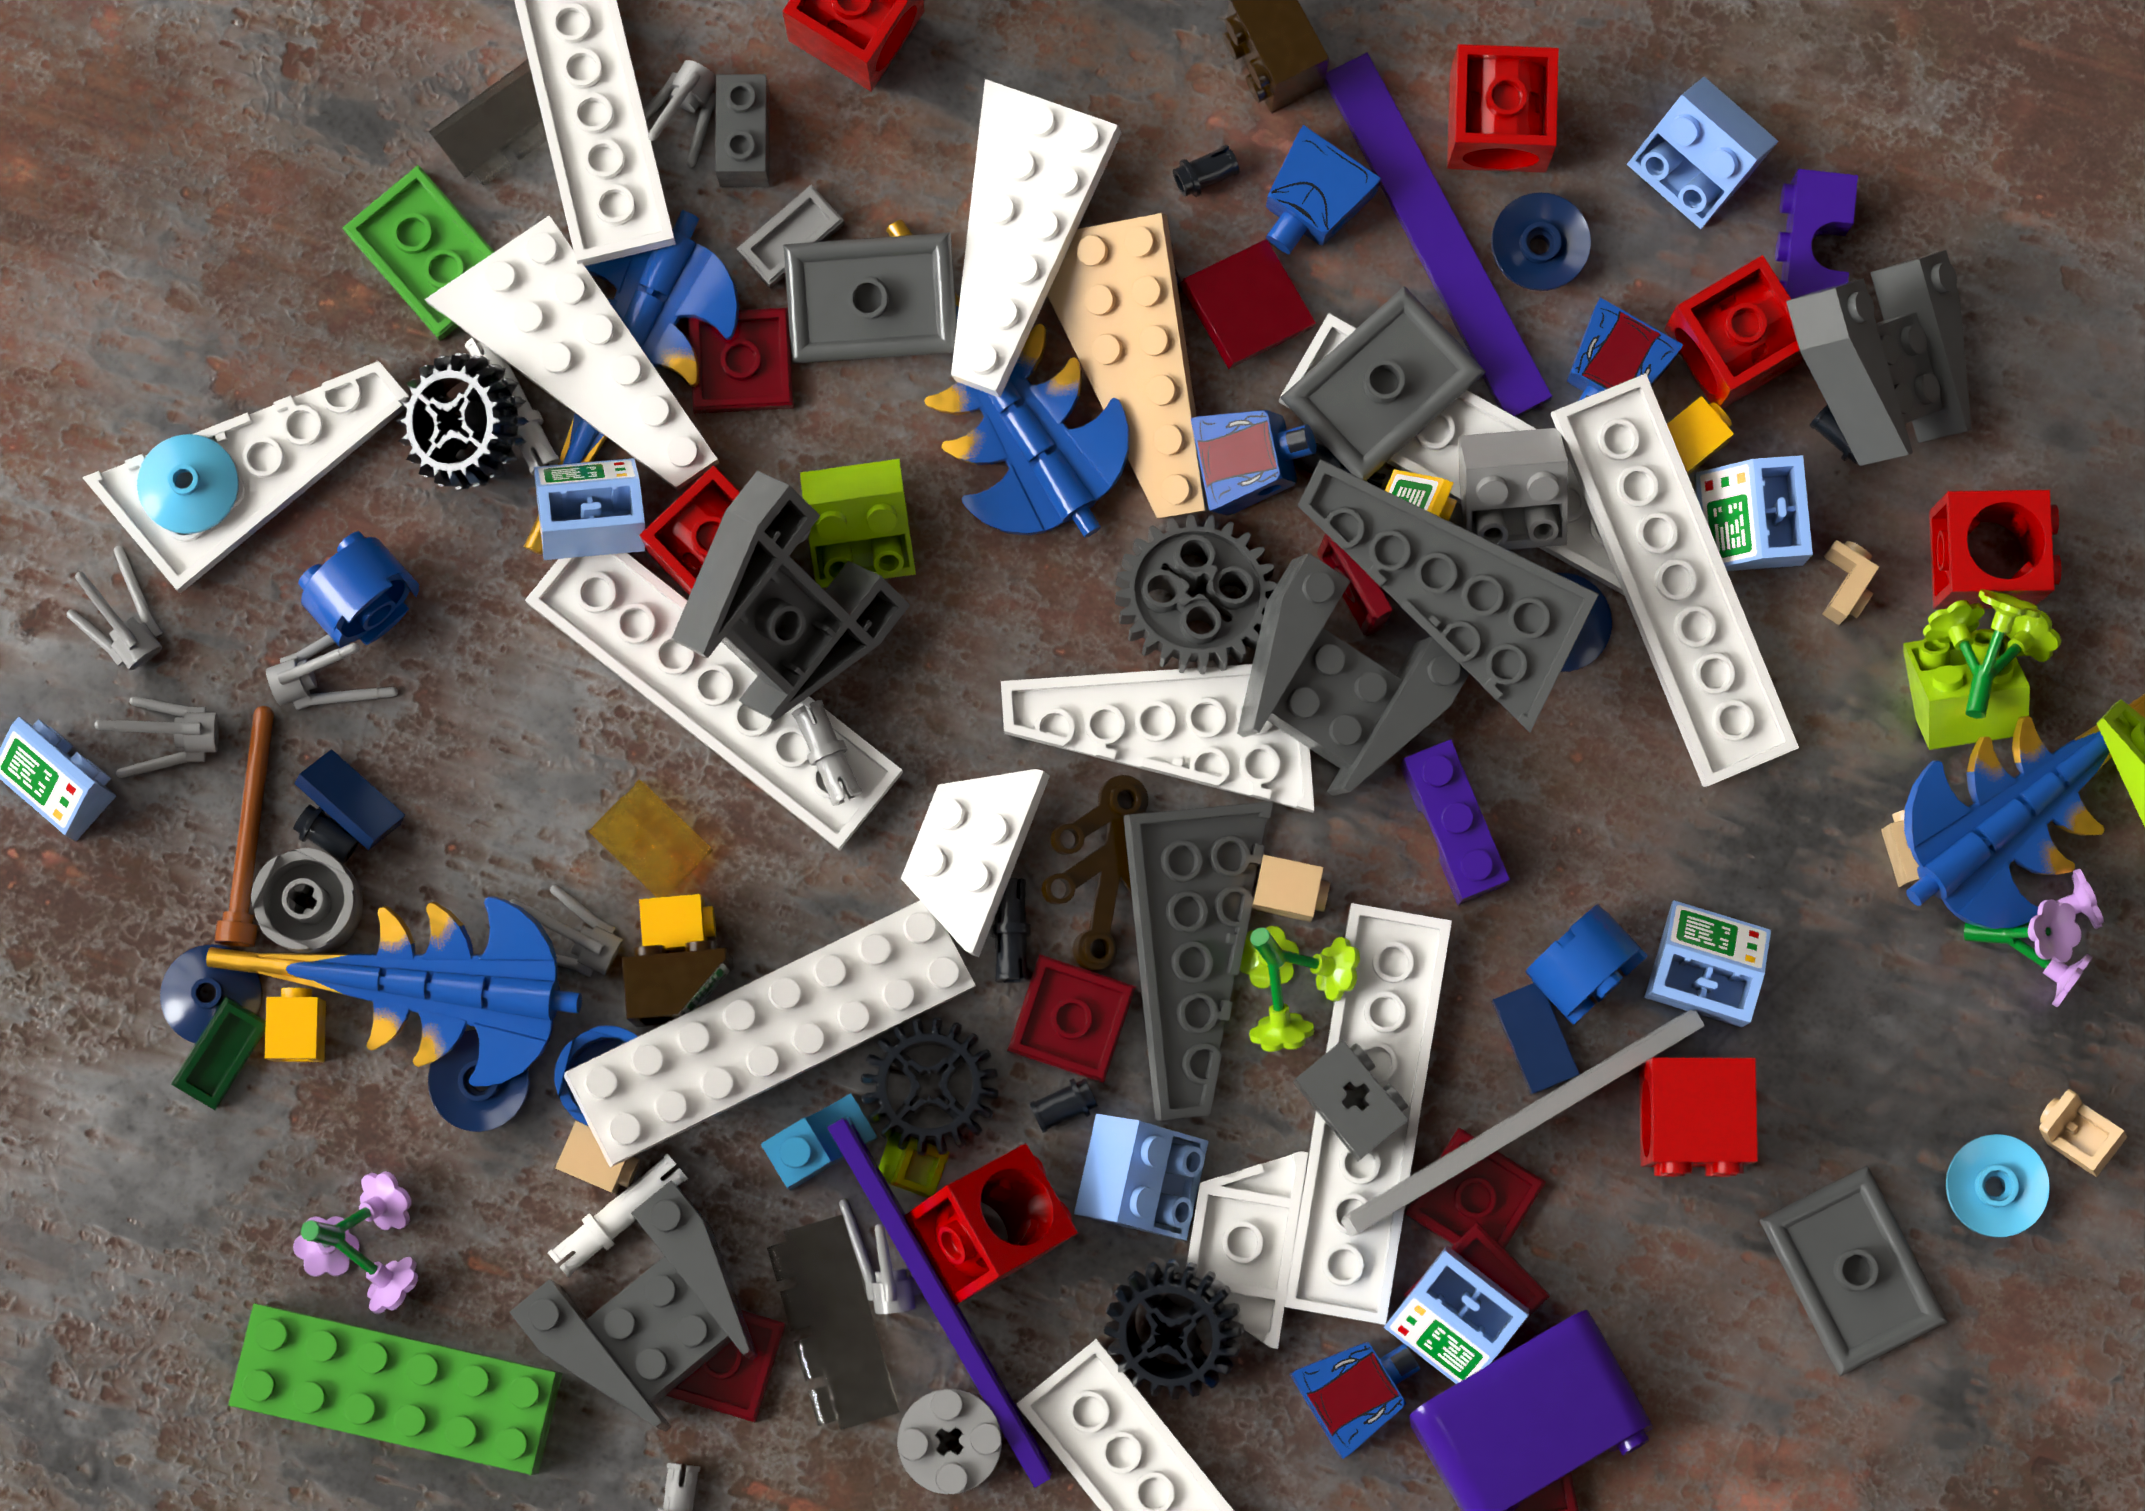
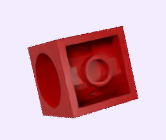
[782,0,925,92]
[1447,44,1559,173]
[1664,255,1804,409]
[639,465,790,596]
[1929,490,2062,609]
[1639,1058,1758,1177]
[904,1143,1078,1305]

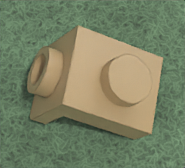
[1822,540,1879,625]
[2039,1089,2127,1177]

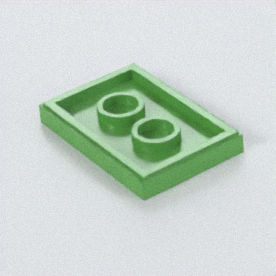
[342,165,494,341]

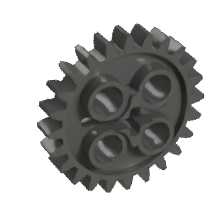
[1115,514,1278,675]

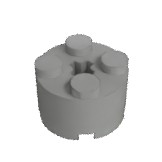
[251,848,363,954]
[897,1389,1002,1494]

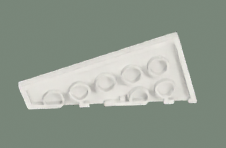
[951,79,1121,397]
[425,215,719,490]
[82,361,409,594]
[1001,664,1314,813]

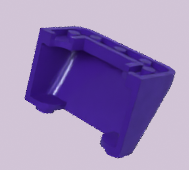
[1409,1310,1653,1511]

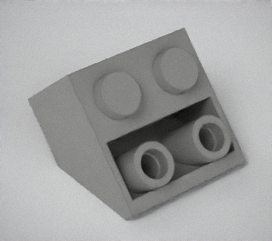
[1459,428,1568,550]

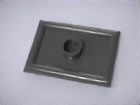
[783,232,957,364]
[1280,286,1486,481]
[1759,1165,1949,1377]

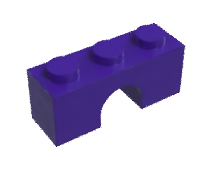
[1775,169,1858,299]
[1400,739,1510,905]

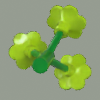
[1923,589,2061,719]
[1239,926,1360,1052]

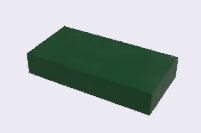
[171,996,266,1110]

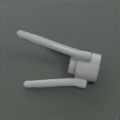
[643,60,716,168]
[67,546,163,670]
[266,634,398,711]
[94,696,219,778]
[510,885,623,978]
[839,1199,923,1314]

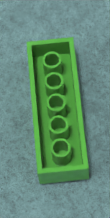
[228,1303,563,1475]

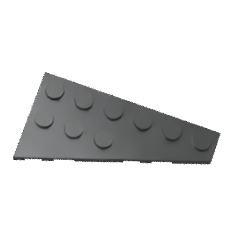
[1298,459,1599,733]
[1123,801,1274,1121]

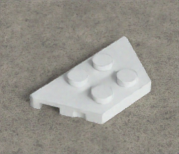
[901,769,1050,957]
[1186,1151,1309,1349]

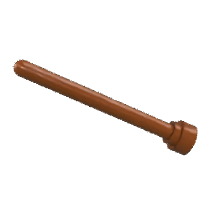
[214,706,274,947]

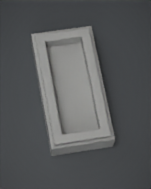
[737,185,845,289]

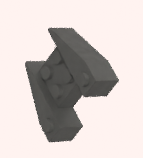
[1786,250,1972,466]
[672,471,910,721]
[1237,553,1470,796]
[509,1181,758,1432]

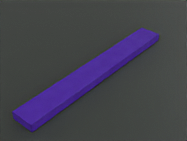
[1325,52,1553,418]
[827,1116,1053,1488]

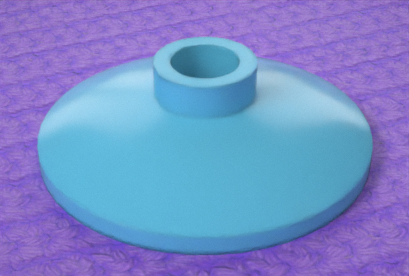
[137,434,239,534]
[1946,1134,2050,1237]

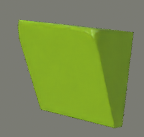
[879,1132,950,1198]

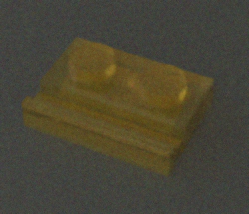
[588,779,713,898]

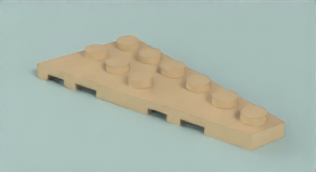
[1047,213,1209,519]

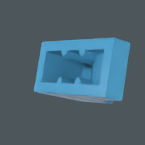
[761,1093,878,1191]

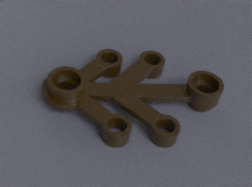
[1041,775,1148,970]

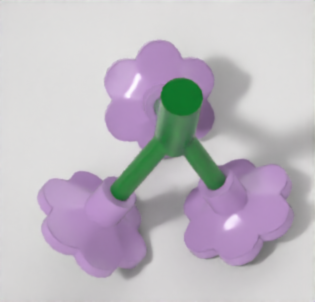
[1964,869,2104,1007]
[293,1171,418,1314]

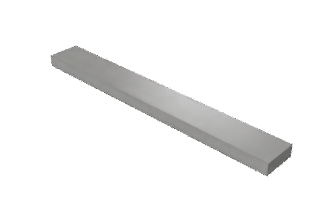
[1341,1010,1705,1236]

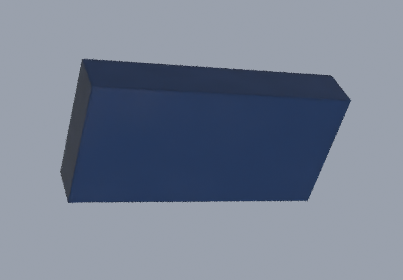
[294,749,405,850]
[1491,983,1580,1095]

